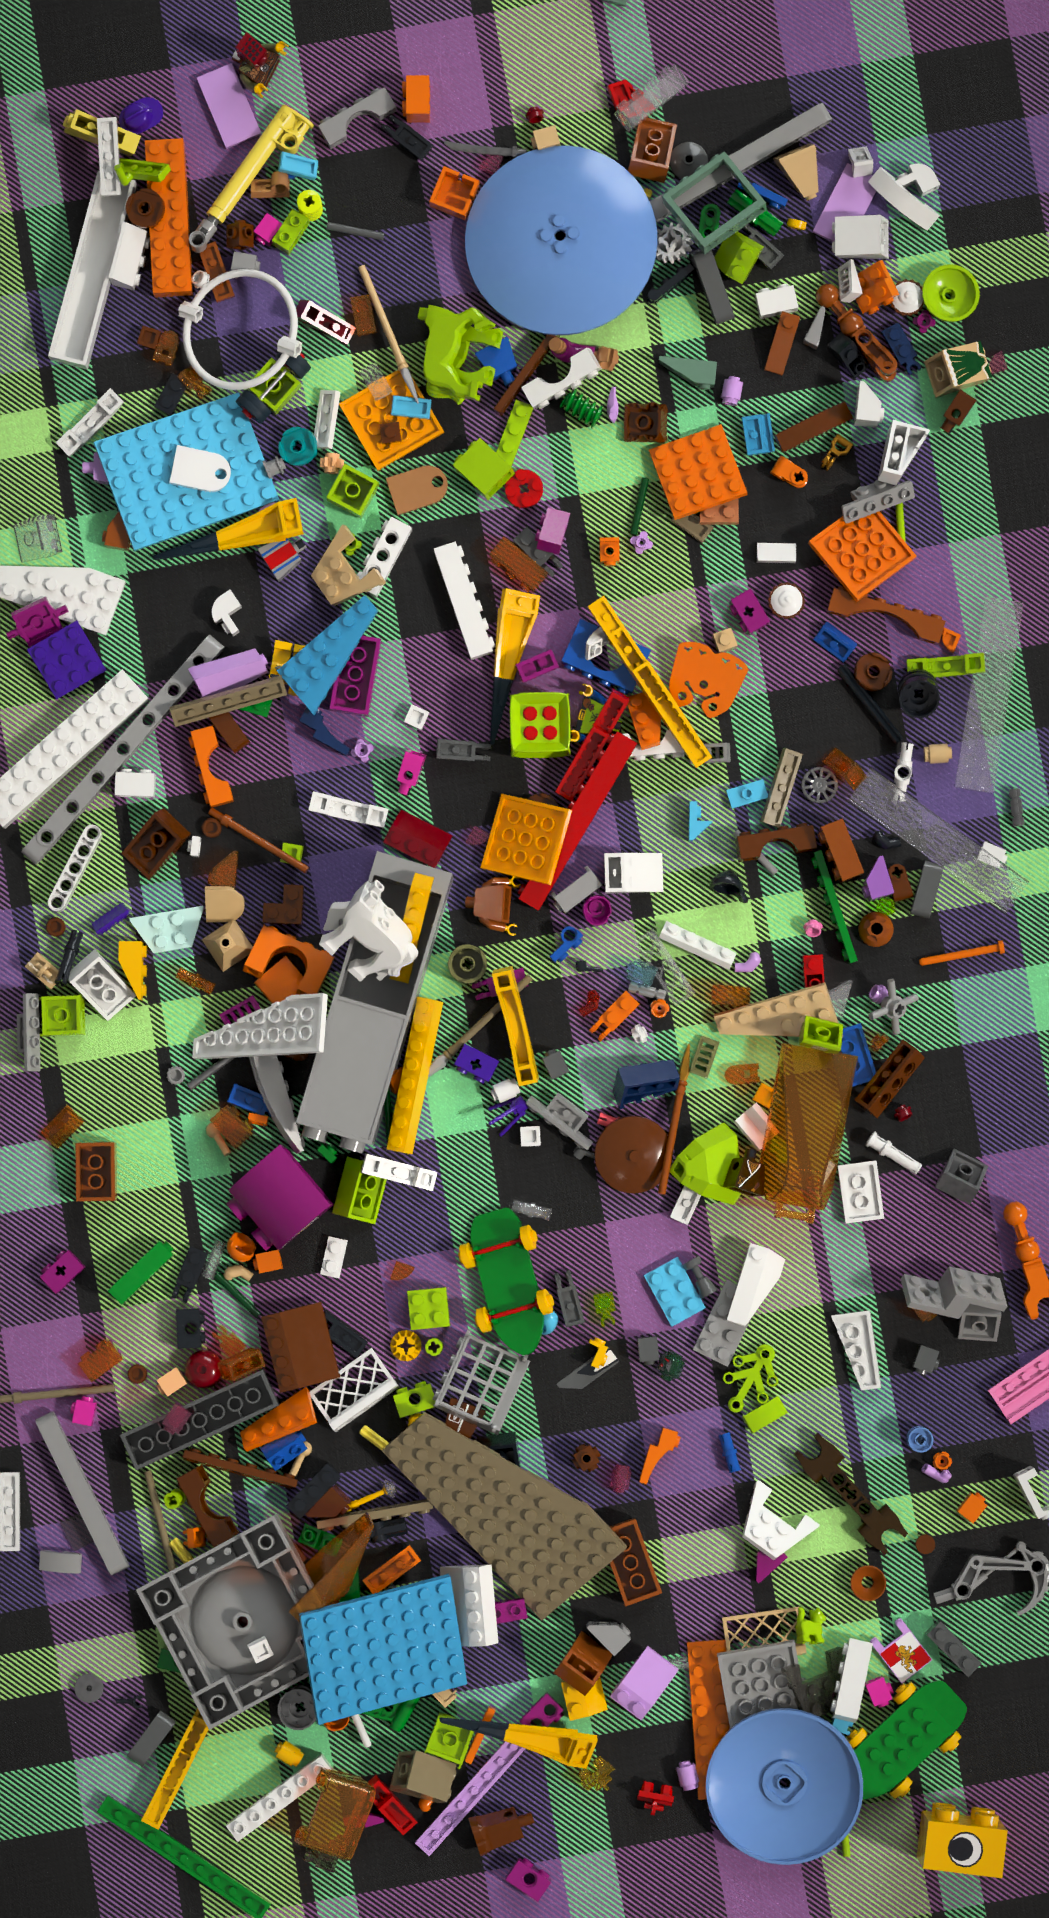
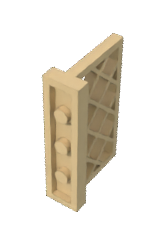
[722,1607,807,1656]

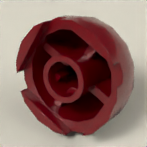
[185,1350,224,1389]

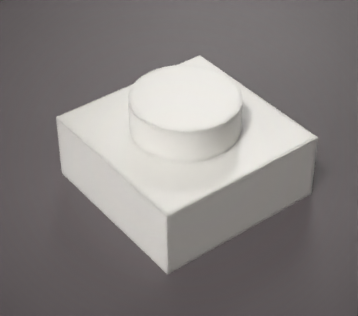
[404,705,429,731]
[187,836,202,857]
[520,1126,541,1147]
[247,1636,274,1664]

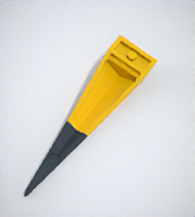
[153,498,304,560]
[490,588,540,745]
[439,1717,598,1769]

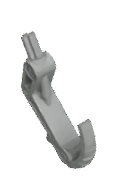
[933,1541,1049,1616]

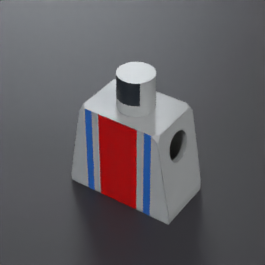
[258,538,307,582]

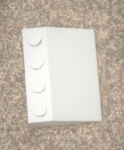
[440,1564,498,1647]

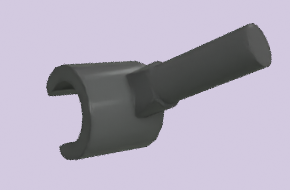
[573,1146,595,1160]

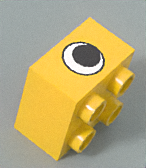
[917,1802,1008,1878]

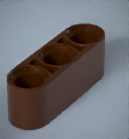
[209,712,251,754]

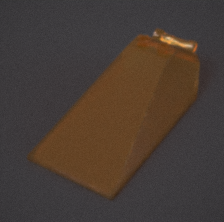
[759,1043,858,1224]

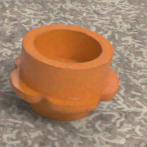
[650,999,669,1018]
[933,1452,952,1471]

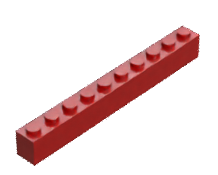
[518,731,638,911]

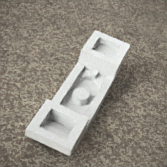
[868,166,940,231]
[56,388,124,457]
[309,791,388,828]
[361,1154,438,1191]

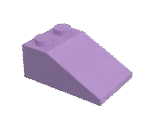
[610,1646,679,1720]

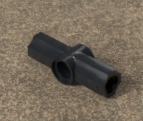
[347,1517,408,1546]

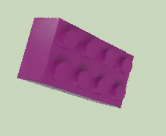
[330,636,382,717]

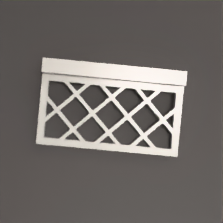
[310,1348,399,1432]

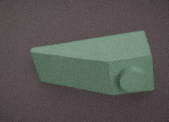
[659,356,717,390]

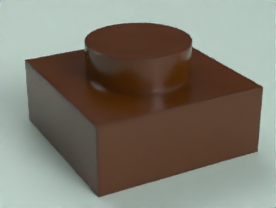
[137,326,162,351]
[379,422,402,445]

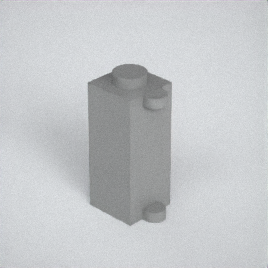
[550,866,602,914]

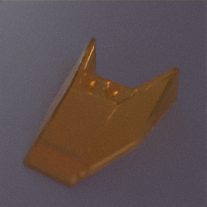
[289,1512,374,1622]

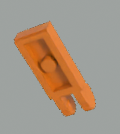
[589,991,639,1042]

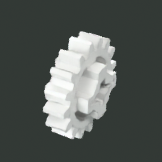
[656,222,693,264]

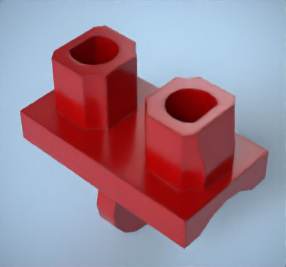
[637,1781,674,1816]

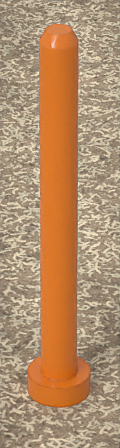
[919,940,1005,966]

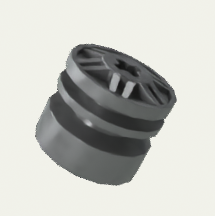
[278,1685,316,1730]

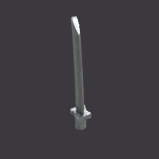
[444,141,526,159]

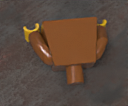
[465,876,520,936]

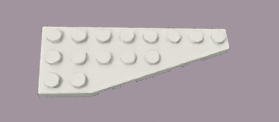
[0,566,126,636]

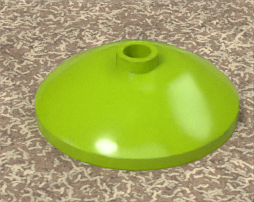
[922,264,980,322]

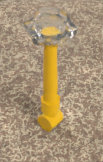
[346,1479,397,1513]

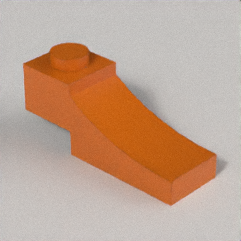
[639,1427,681,1484]

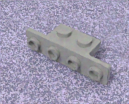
[841,480,915,524]
[17,993,41,1072]
[526,1093,593,1150]

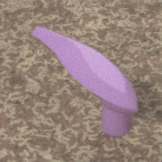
[607,387,619,424]

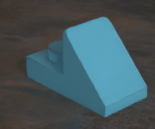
[688,801,713,842]

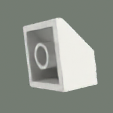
[854,381,884,428]

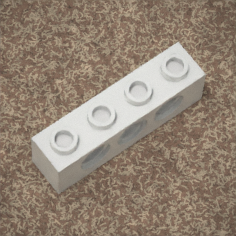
[357,517,412,598]

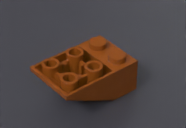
[553,1631,613,1696]

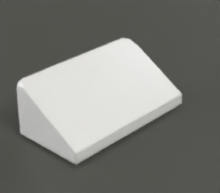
[757,543,796,563]

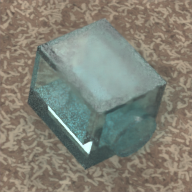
[626,959,659,988]

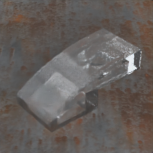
[359,362,392,401]

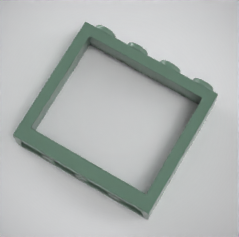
[662,151,767,255]

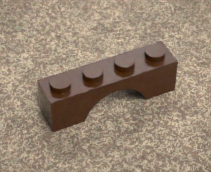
[735,823,817,862]
[176,1465,239,1547]

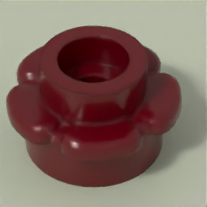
[525,106,544,124]
[894,1105,913,1122]

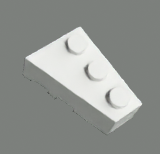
[878,420,930,485]

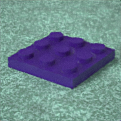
[27,620,106,699]

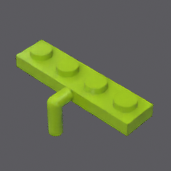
[114,158,171,186]

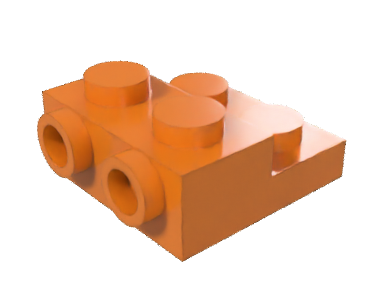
[855,260,899,315]

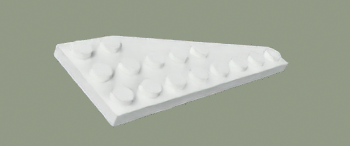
[192,993,328,1059]

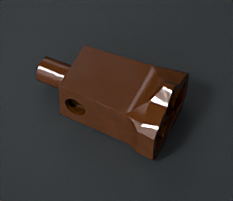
[468,1807,535,1856]

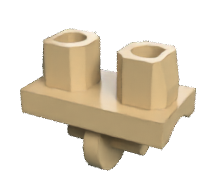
[25,952,59,990]

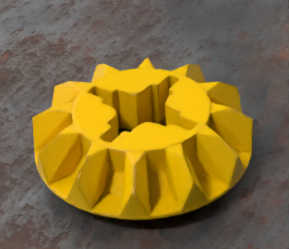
[390,1330,422,1361]

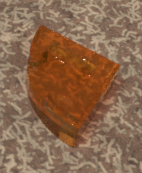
[390,1261,415,1280]

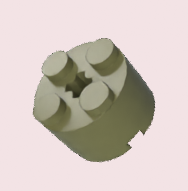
[448,944,487,984]

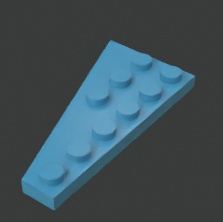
[277,595,378,716]

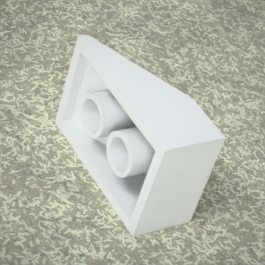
[68,949,136,1021]

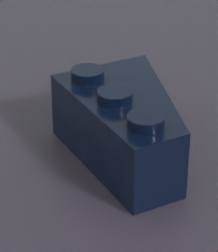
[612,1059,680,1110]

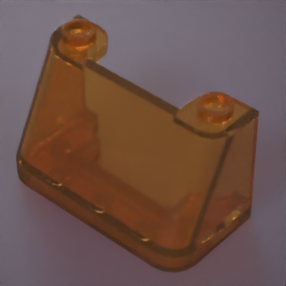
[294,1767,376,1861]

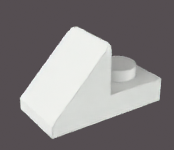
[848,146,873,178]

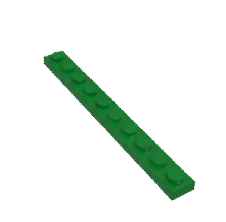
[97,1795,271,1918]

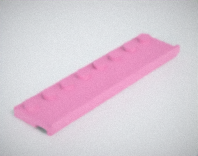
[988,1349,1049,1424]

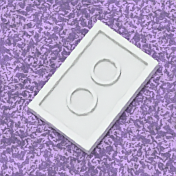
[837,1161,884,1224]

